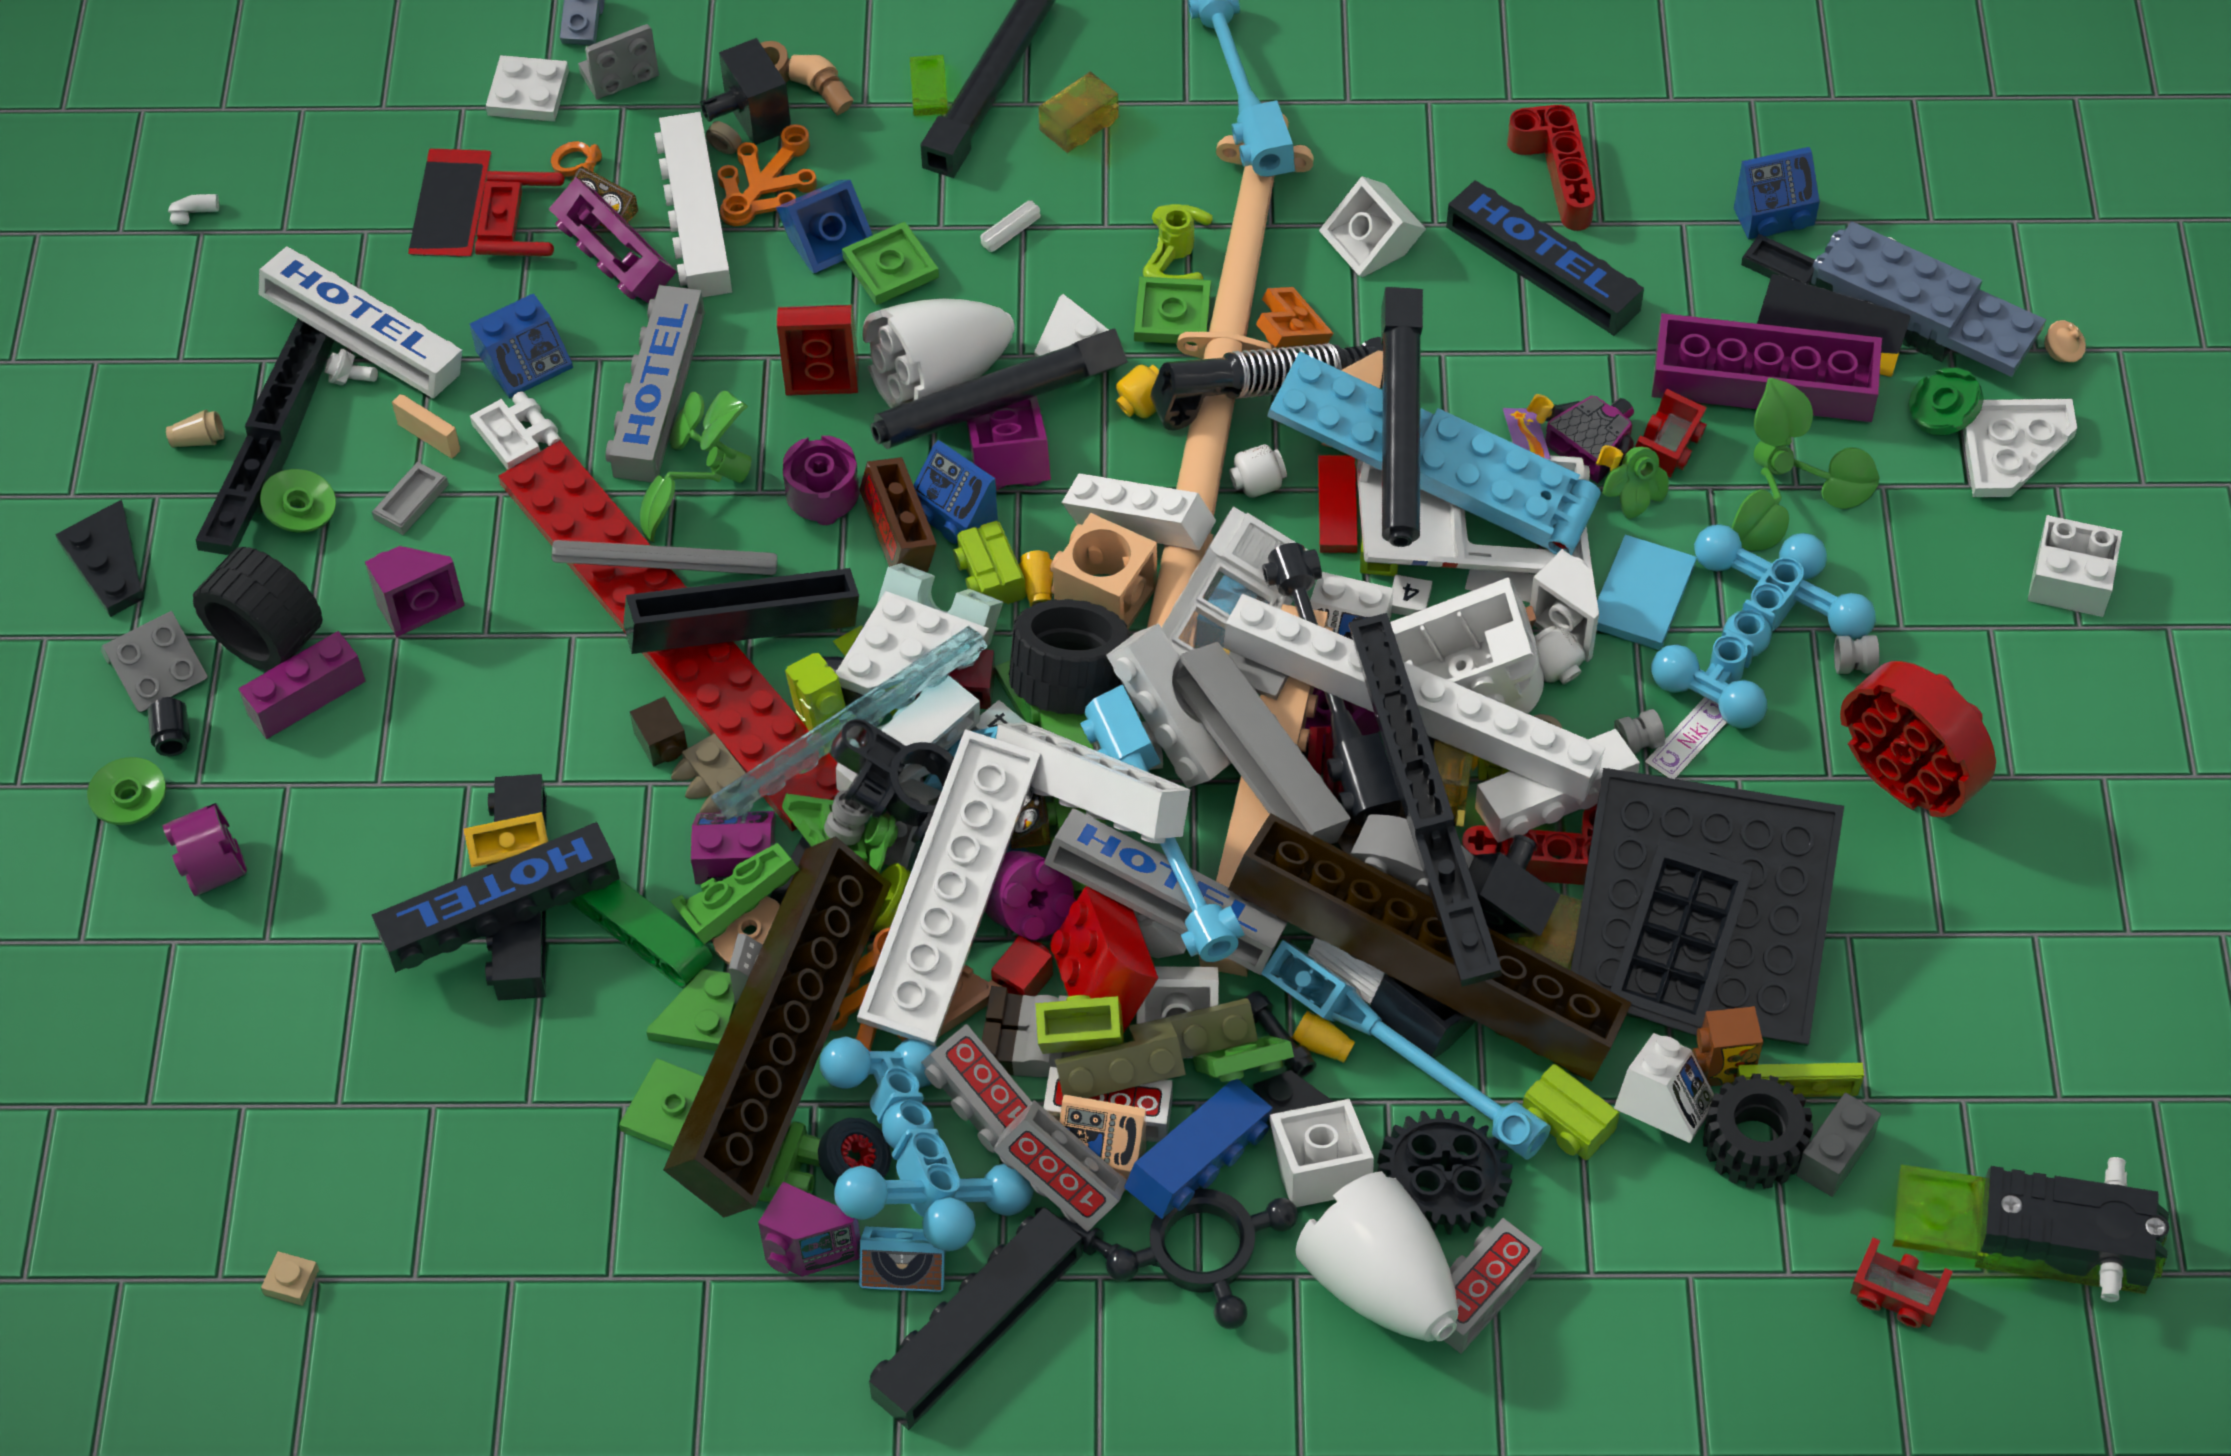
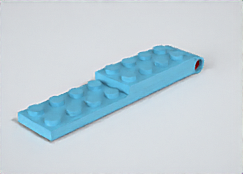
[1267,351,1601,555]

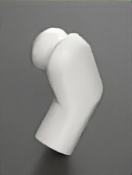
[168,194,219,225]

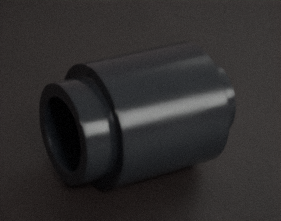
[148,697,190,756]

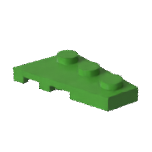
[670,843,800,945]

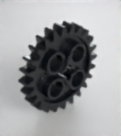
[1377,1109,1513,1235]

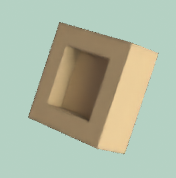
[261,1251,319,1306]

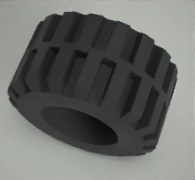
[1703,1074,1813,1189]

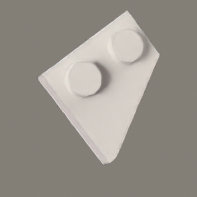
[1034,294,1109,357]

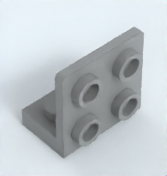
[578,24,659,100]
[101,611,207,712]

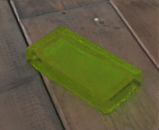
[910,55,948,116]

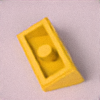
[463,812,548,868]

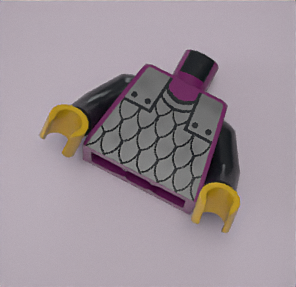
[1526,394,1634,484]

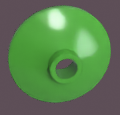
[260,469,336,532]
[87,757,166,825]

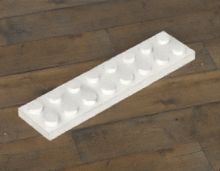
[857,729,1040,1047]

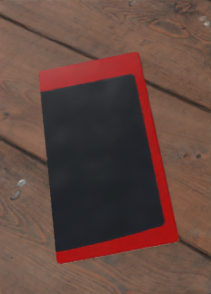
[408,148,491,256]

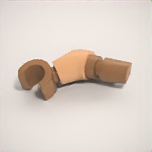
[761,41,854,116]

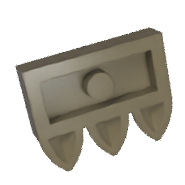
[671,733,757,813]

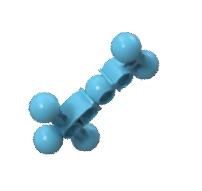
[1651,524,1876,729]
[819,1036,1034,1251]

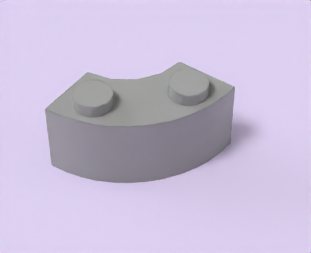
[1351,814,1474,897]

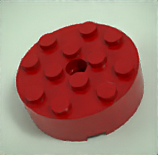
[1840,661,1997,817]

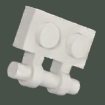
[470,392,562,470]

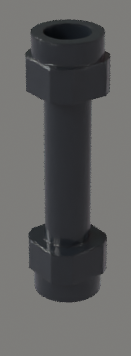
[1244,991,1316,1078]

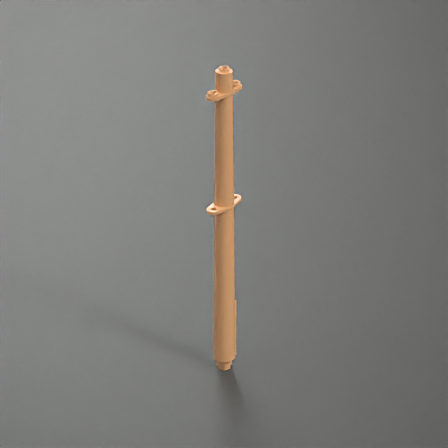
[1147,114,1314,648]

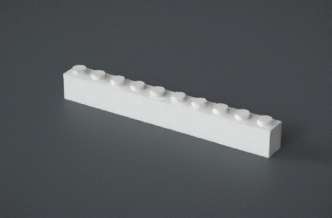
[1224,593,1605,802]

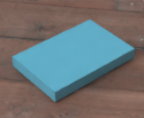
[1597,534,1697,650]

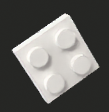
[486,55,569,122]

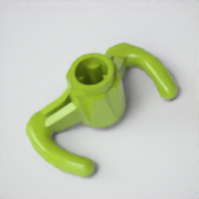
[1143,204,1213,280]

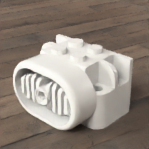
[1390,577,1544,714]

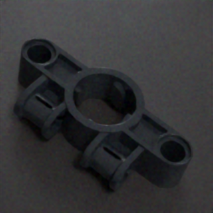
[831,719,954,844]

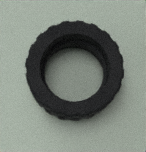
[193,547,323,671]
[1009,599,1130,715]

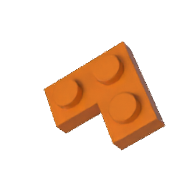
[1256,287,1334,348]

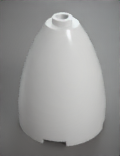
[863,299,1015,408]
[1296,1171,1458,1342]

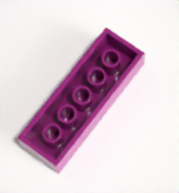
[1651,313,1882,422]

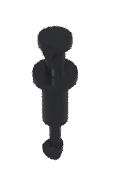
[1035,1207,1123,1260]

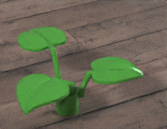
[1731,378,1880,551]
[640,391,752,543]

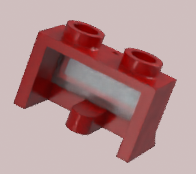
[1635,389,1707,477]
[1850,1237,1953,1328]

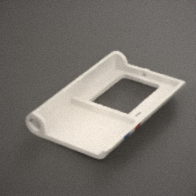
[1357,455,1592,574]

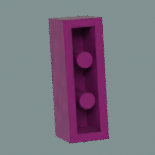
[238,631,366,739]

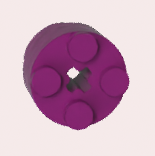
[783,436,860,525]
[163,803,247,896]
[985,851,1076,940]

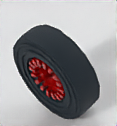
[817,1118,892,1186]

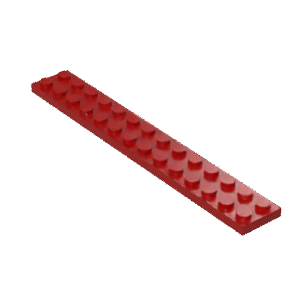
[498,440,840,832]

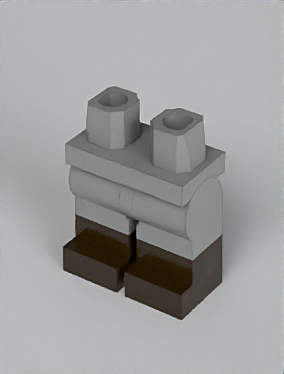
[982,986,1089,1077]

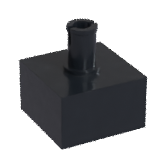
[700,38,791,145]
[1469,834,1560,938]

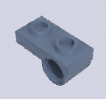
[560,0,605,45]

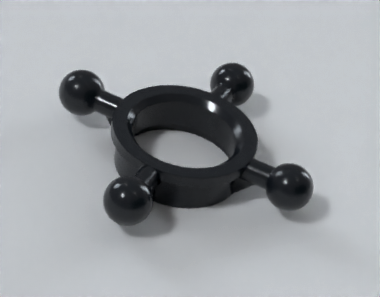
[1106,1188,1298,1329]

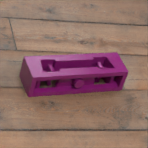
[549,177,677,303]

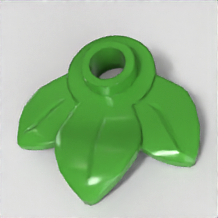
[1603,447,1669,519]
[863,813,898,873]

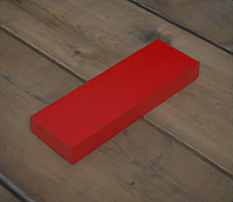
[1318,455,1357,553]

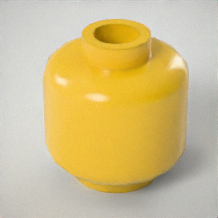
[1116,365,1159,419]

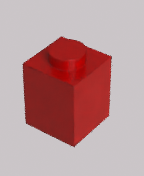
[991,935,1053,996]

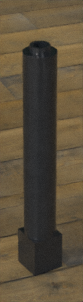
[920,0,1056,178]
[1381,287,1423,547]
[870,328,1128,449]

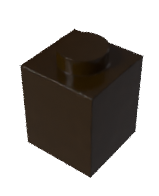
[630,696,688,767]

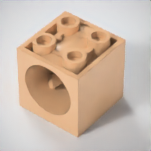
[1050,513,1157,629]

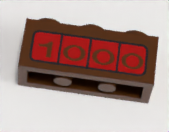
[859,457,937,572]

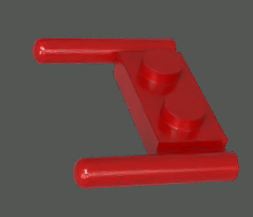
[475,171,565,256]

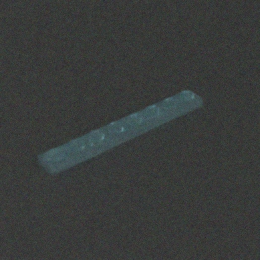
[710,626,988,820]

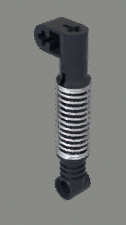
[1150,337,1383,431]

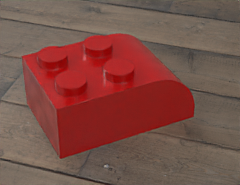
[777,305,859,395]
[1050,886,1158,1034]

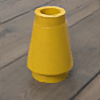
[1019,550,1053,607]
[1292,1010,1355,1063]

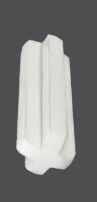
[980,201,1041,252]

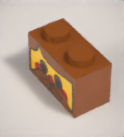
[1692,1006,1763,1087]

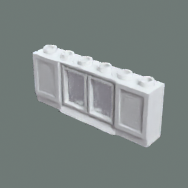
[1125,506,1308,723]

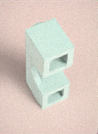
[876,563,1003,646]

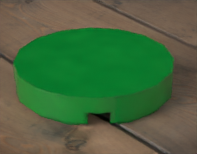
[1908,368,1984,435]

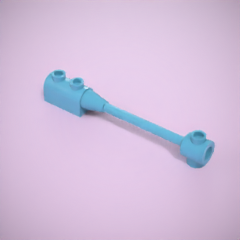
[1188,0,1295,177]
[1080,684,1245,962]
[1261,940,1551,1160]

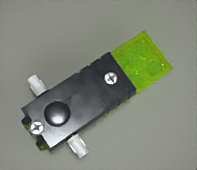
[1892,1157,2170,1302]

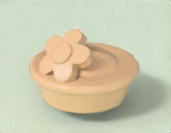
[2044,320,2086,362]

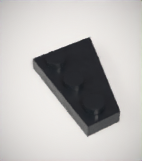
[55,499,144,617]

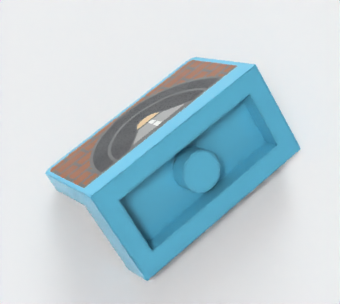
[859,1226,946,1292]

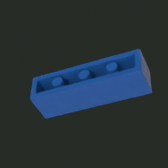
[1124,1079,1273,1219]

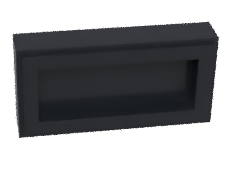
[1741,234,1815,285]

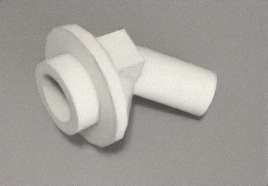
[325,349,378,386]

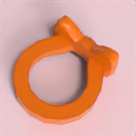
[551,141,602,180]

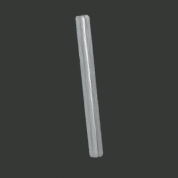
[552,540,778,575]

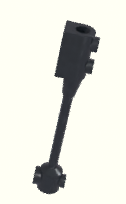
[1262,543,1401,826]

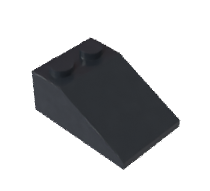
[1370,976,1476,1059]

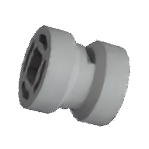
[1834,635,1879,674]
[1614,709,1665,755]
[824,789,872,845]

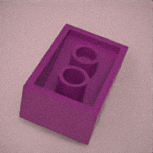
[967,396,1051,490]

